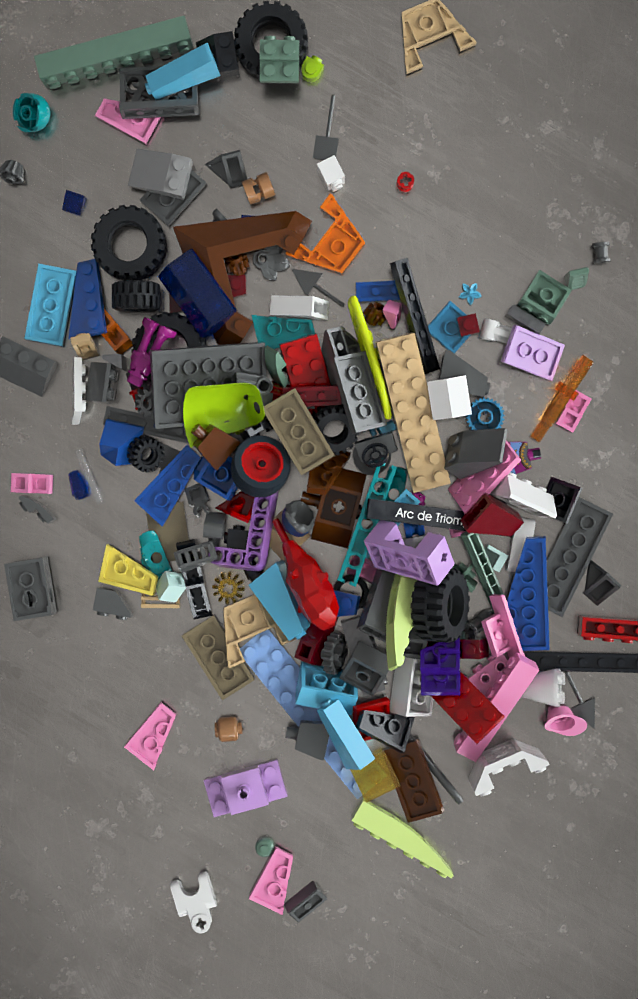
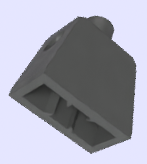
[285,720,329,761]

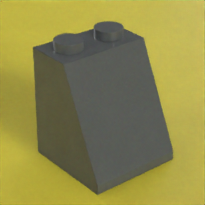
[438,350,490,398]

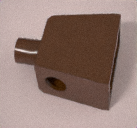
[191,424,241,470]

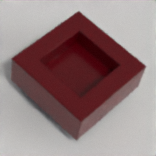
[456,313,480,337]

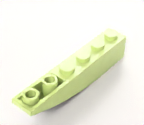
[386,574,417,671]
[352,798,454,878]

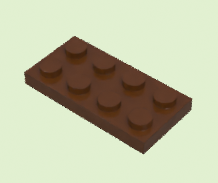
[382,739,444,823]

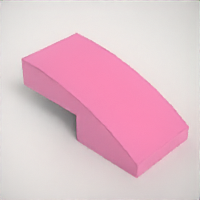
[556,389,592,433]
[11,473,53,494]

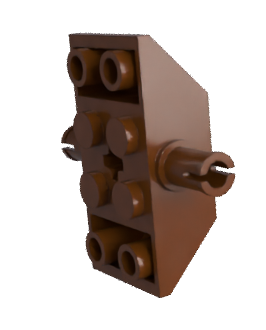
[300,468,371,549]

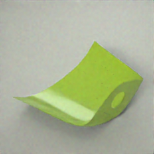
[183,383,265,447]

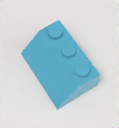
[296,662,358,715]

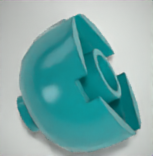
[13,93,50,132]

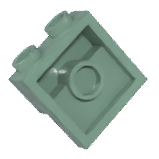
[259,36,300,83]
[517,270,572,325]

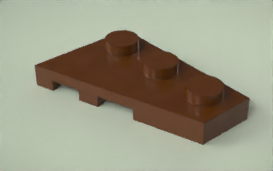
[307,451,351,495]

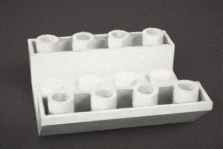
[468,739,550,797]

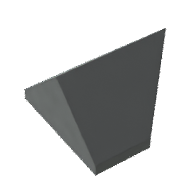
[205,150,247,188]
[583,560,622,606]

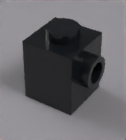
[224,525,249,550]

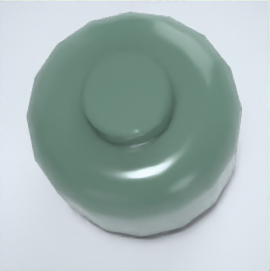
[255,836,274,857]

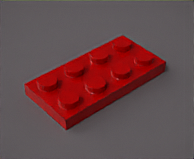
[279,333,330,415]
[431,671,505,744]

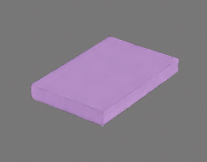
[501,325,565,381]

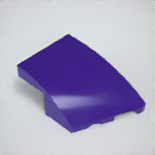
[420,637,460,696]

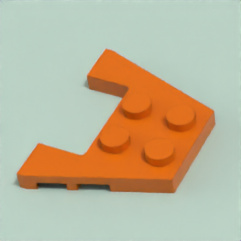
[285,193,365,274]

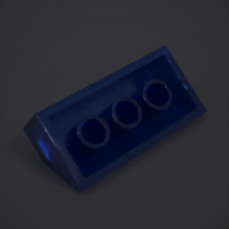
[157,249,237,338]

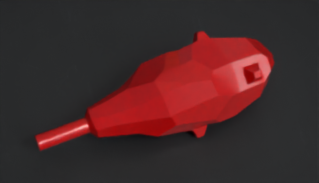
[272,518,339,631]

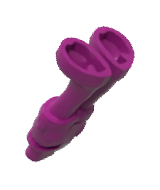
[127,317,177,387]

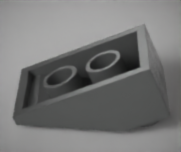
[444,428,508,479]

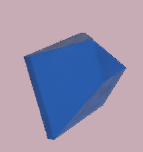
[99,419,144,466]

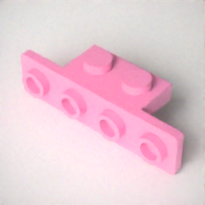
[481,594,525,658]

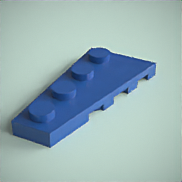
[68,259,107,341]
[134,445,201,527]

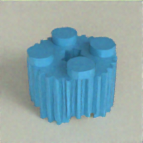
[464,397,505,430]

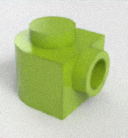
[301,55,324,82]

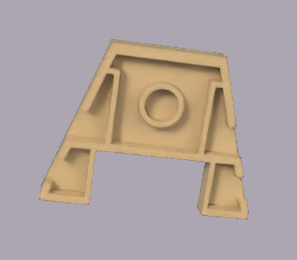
[401,0,476,74]
[223,594,296,668]

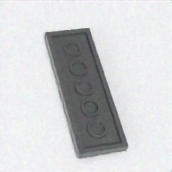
[547,497,613,617]

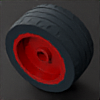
[231,435,291,498]

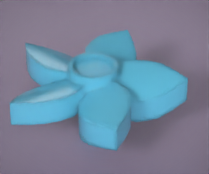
[459,283,482,305]

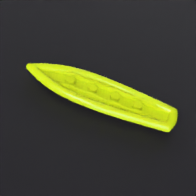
[348,296,392,420]

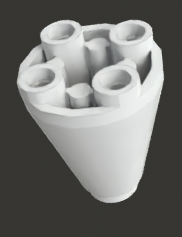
[521,668,565,707]

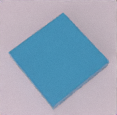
[428,301,470,354]

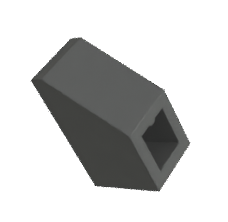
[93,587,133,620]

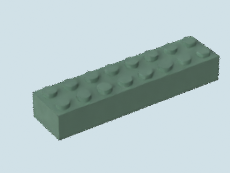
[34,15,194,89]

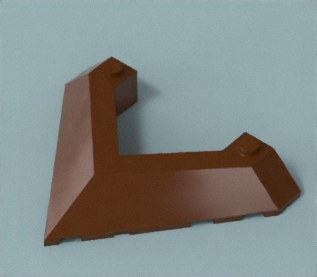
[173,211,312,345]

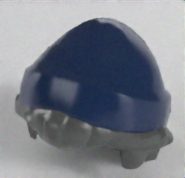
[281,500,314,537]

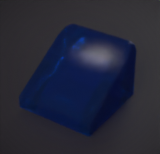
[62,190,86,216]

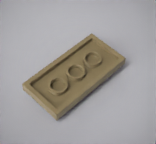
[264,388,335,476]
[182,615,255,700]

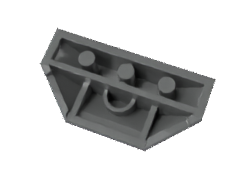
[321,326,361,385]

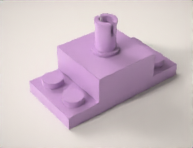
[204,759,288,817]

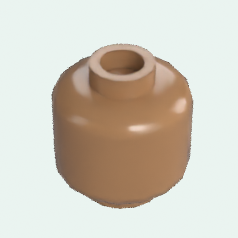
[215,716,243,742]

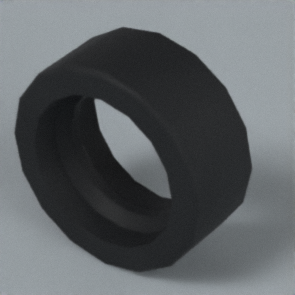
[333,575,369,609]

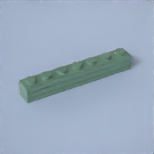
[461,531,504,608]

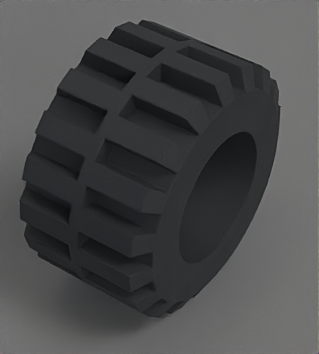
[112,280,160,312]
[312,404,359,455]

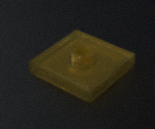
[350,750,401,803]

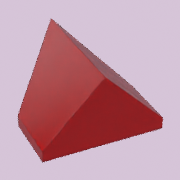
[215,491,254,523]

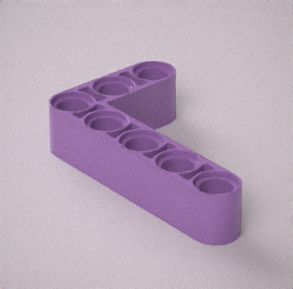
[208,491,278,571]

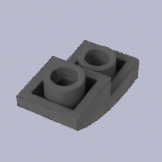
[18,495,56,524]

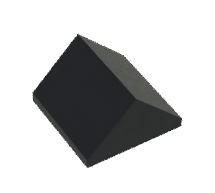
[546,477,583,524]

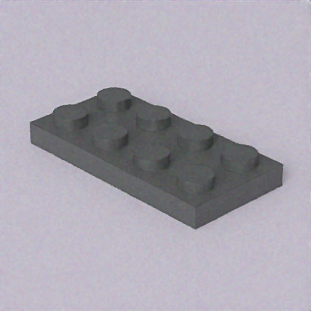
[330,351,387,434]

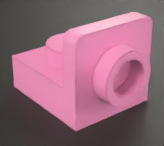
[347,556,377,583]

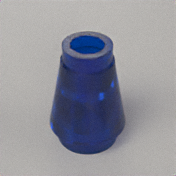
[68,470,90,500]

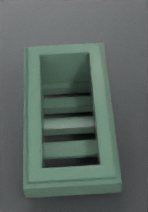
[564,267,589,290]

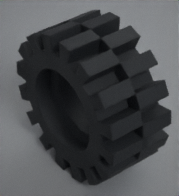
[127,435,165,473]

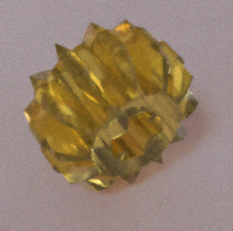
[212,572,245,604]

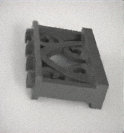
[119,65,199,119]

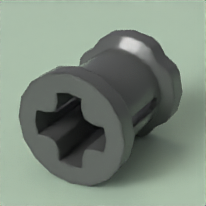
[592,242,611,264]

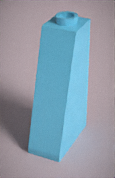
[145,43,220,100]
[248,560,310,641]
[317,699,375,770]

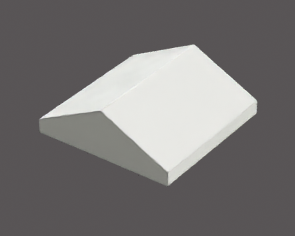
[427,375,472,420]

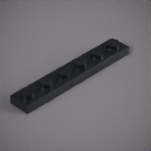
[390,258,440,374]

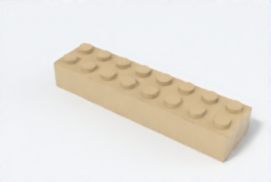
[375,332,451,493]

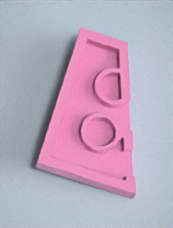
[95,99,161,144]
[124,702,176,770]
[248,846,293,915]

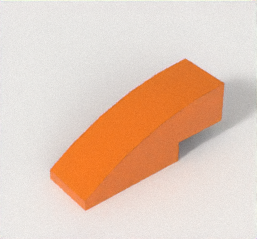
[101,308,133,355]

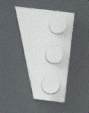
[71,357,86,425]

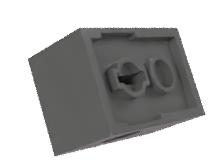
[4,556,57,621]

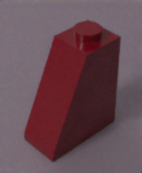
[460,492,524,536]

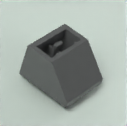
[85,362,119,404]

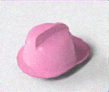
[544,706,587,736]

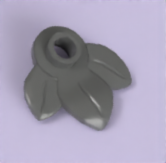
[252,245,290,280]

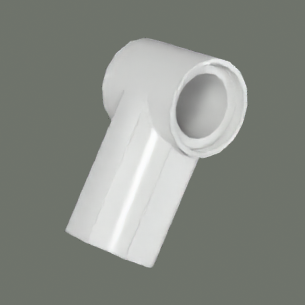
[479,318,512,344]

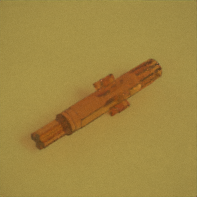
[530,355,594,442]

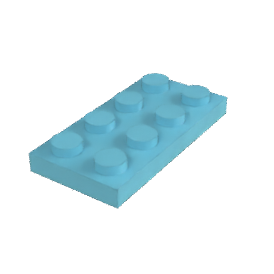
[24,263,77,347]

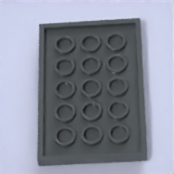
[150,342,267,429]

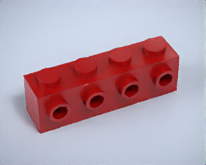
[578,615,638,643]

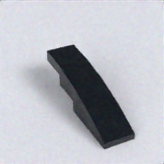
[176,539,212,619]

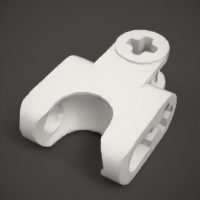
[170,871,217,933]

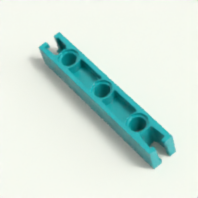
[337,463,397,587]

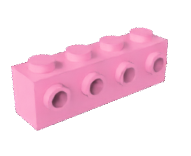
[465,654,508,696]

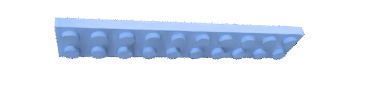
[240,629,387,799]

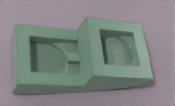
[264,345,290,387]

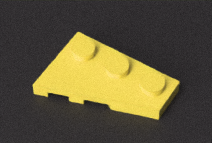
[98,544,158,596]

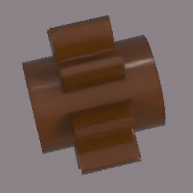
[225,254,249,276]
[363,302,386,326]

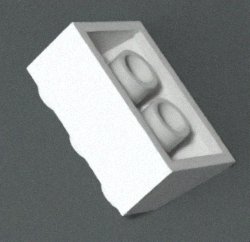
[489,472,557,518]
[390,657,434,717]

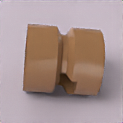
[241,172,275,205]

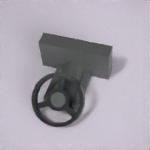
[355,431,398,468]

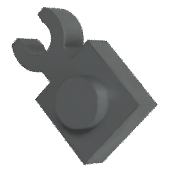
[185,483,210,518]

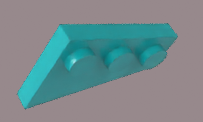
[251,315,315,349]

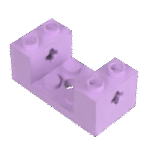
[364,520,454,586]

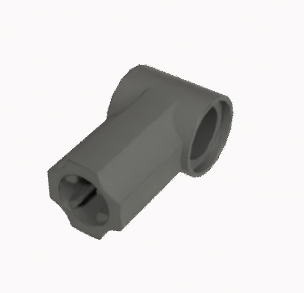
[231,372,273,395]

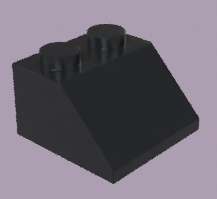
[196,31,240,80]

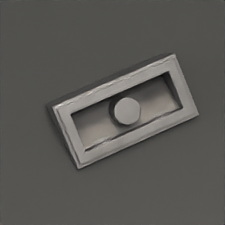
[505,304,545,334]
[102,354,127,372]

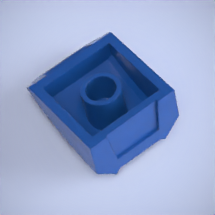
[194,456,239,501]

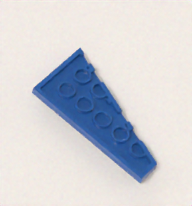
[507,536,550,651]

